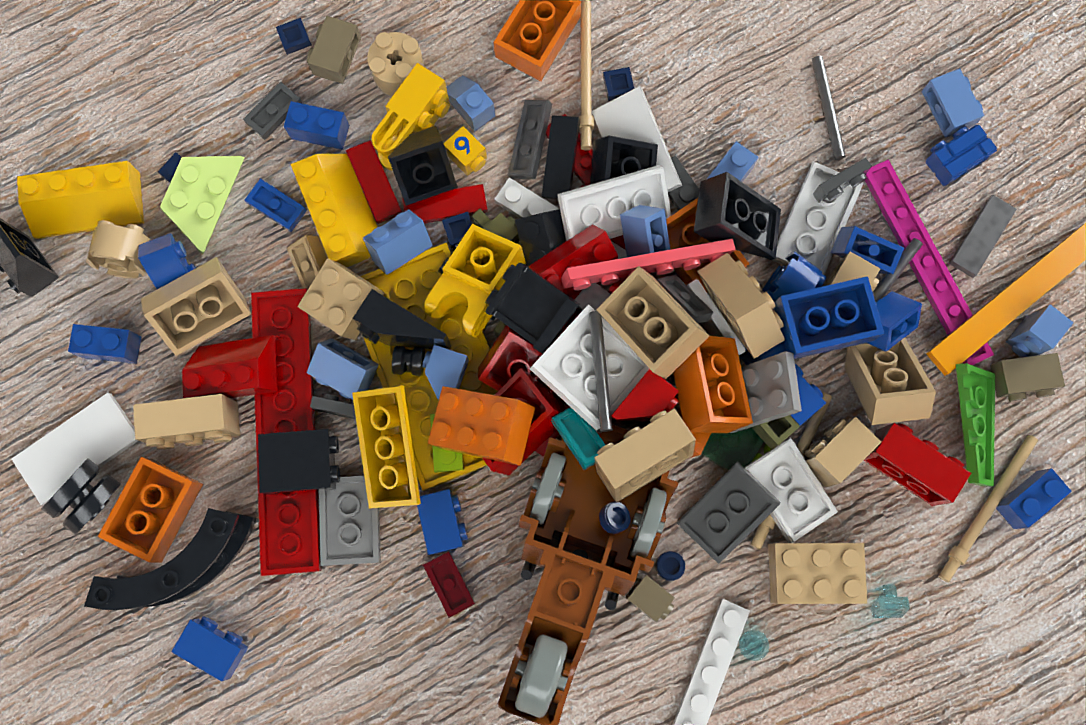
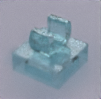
[871,585,910,618]

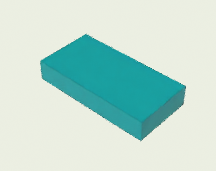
[551,407,605,470]

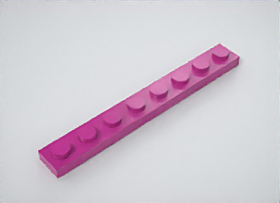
[865,159,994,365]

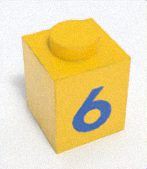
[444,126,487,176]

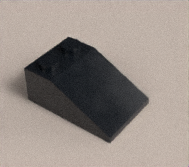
[694,172,781,260]
[0,218,59,297]
[353,289,451,349]

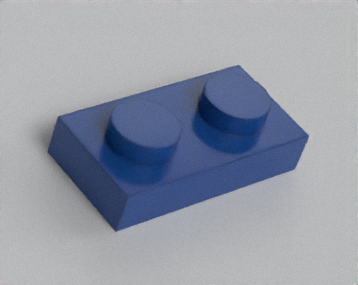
[244,178,307,232]

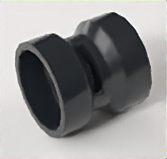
[392,346,425,376]

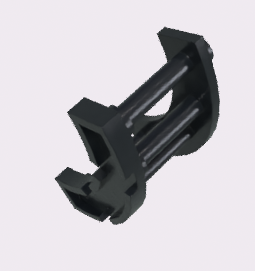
[84,508,257,610]

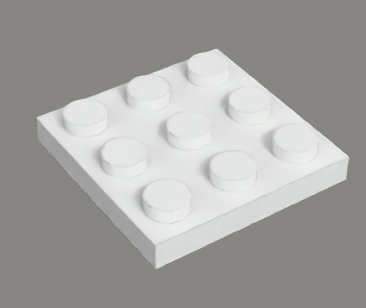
[530,304,649,431]

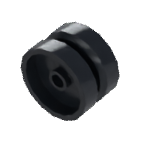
[41,458,120,534]

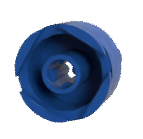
[762,251,827,303]

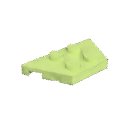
[160,156,245,254]

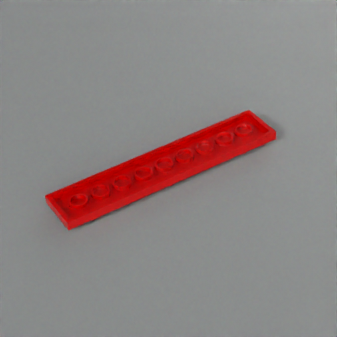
[251,288,322,576]

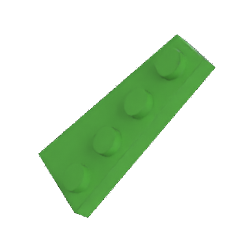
[956,363,995,487]

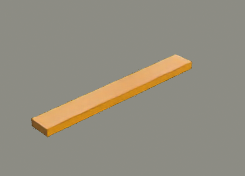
[926,223,1086,376]

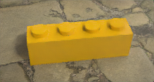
[290,154,377,267]
[17,161,144,239]
[352,385,421,509]

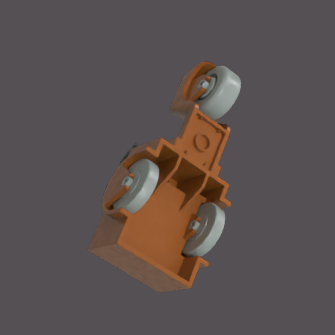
[498,425,679,725]

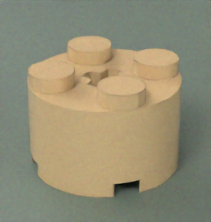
[367,32,425,96]
[86,220,150,279]

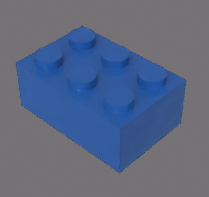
[774,276,885,359]

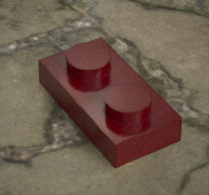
[423,551,476,618]

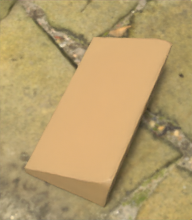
[287,235,327,289]

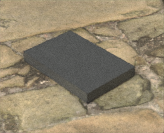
[677,461,781,564]

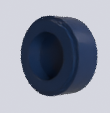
[599,501,631,534]
[655,551,685,581]

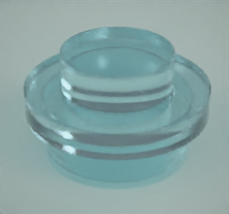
[739,630,769,661]

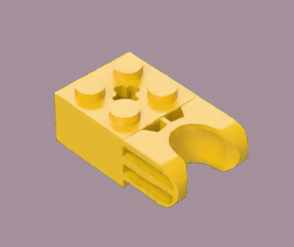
[371,63,450,171]
[424,224,526,337]

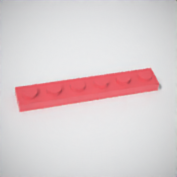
[561,239,736,290]

